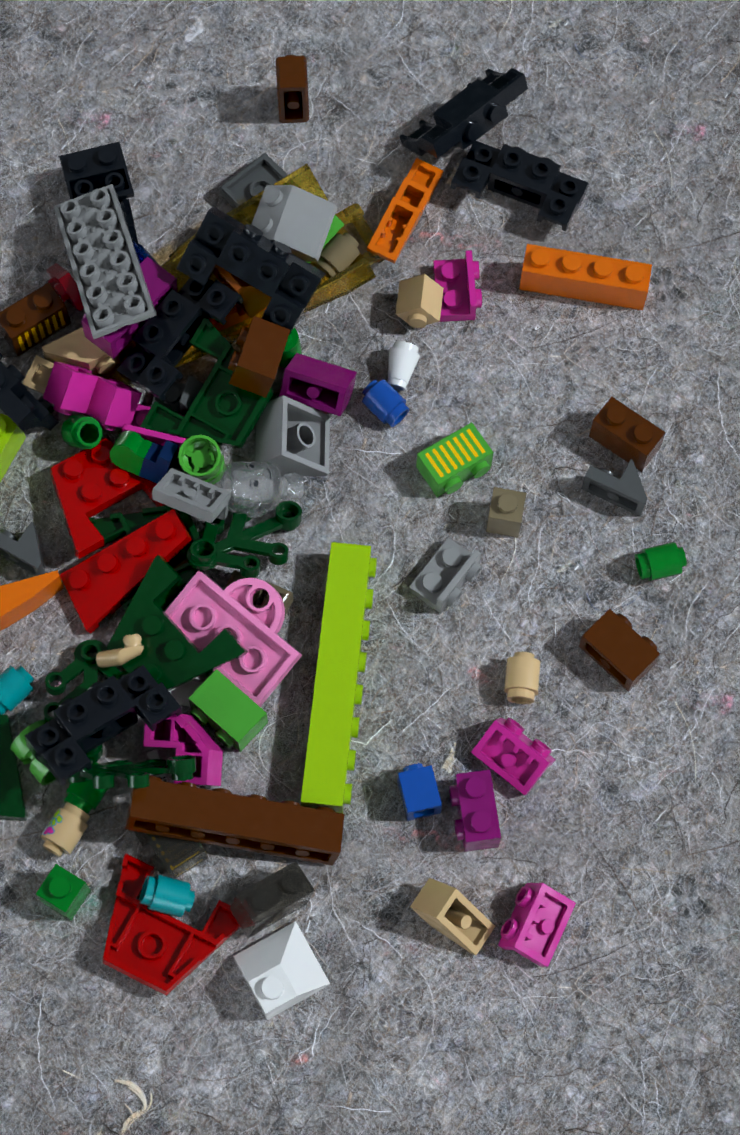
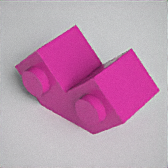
[43,361,142,431]
[143,714,223,786]

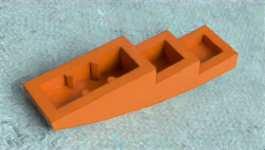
[366,158,444,264]
[0,570,64,631]

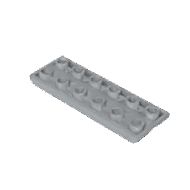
[54,184,156,339]

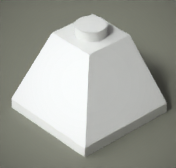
[233,921,330,1020]

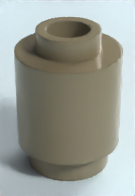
[314,232,360,280]

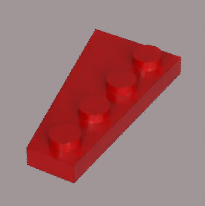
[60,509,192,634]

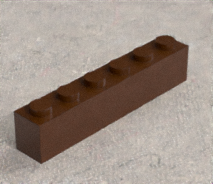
[125,776,344,866]

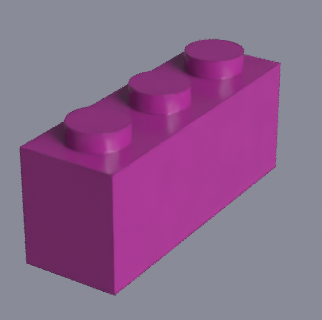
[82,256,178,359]

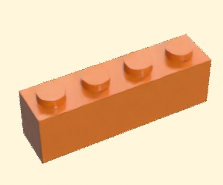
[519,244,652,310]

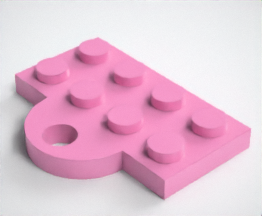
[165,570,302,707]

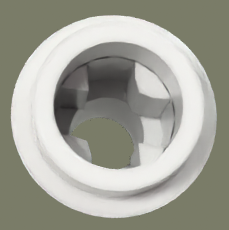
[387,341,420,391]

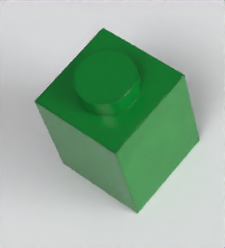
[36,864,91,920]

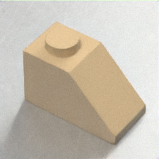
[42,327,120,375]
[410,878,496,956]

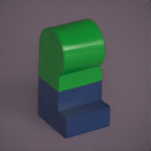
[110,430,179,484]

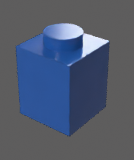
[397,763,442,821]

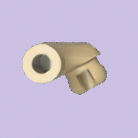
[96,634,144,668]

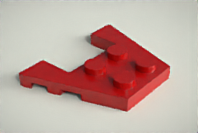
[50,438,165,559]
[103,854,248,996]

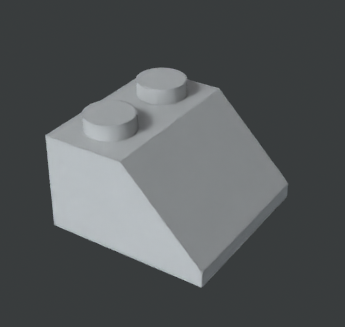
[251,185,337,262]
[255,395,330,476]

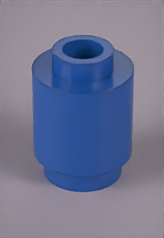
[362,379,410,427]

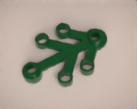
[187,500,302,578]
[43,640,129,763]
[68,755,196,789]

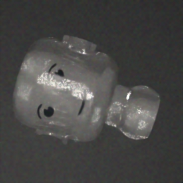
[220,461,304,518]

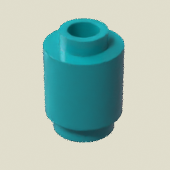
[0,665,35,715]
[140,874,195,917]

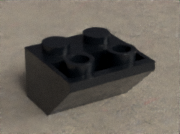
[59,141,134,200]

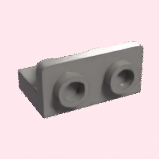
[152,468,231,523]
[409,537,482,614]

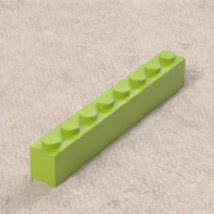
[301,542,377,813]

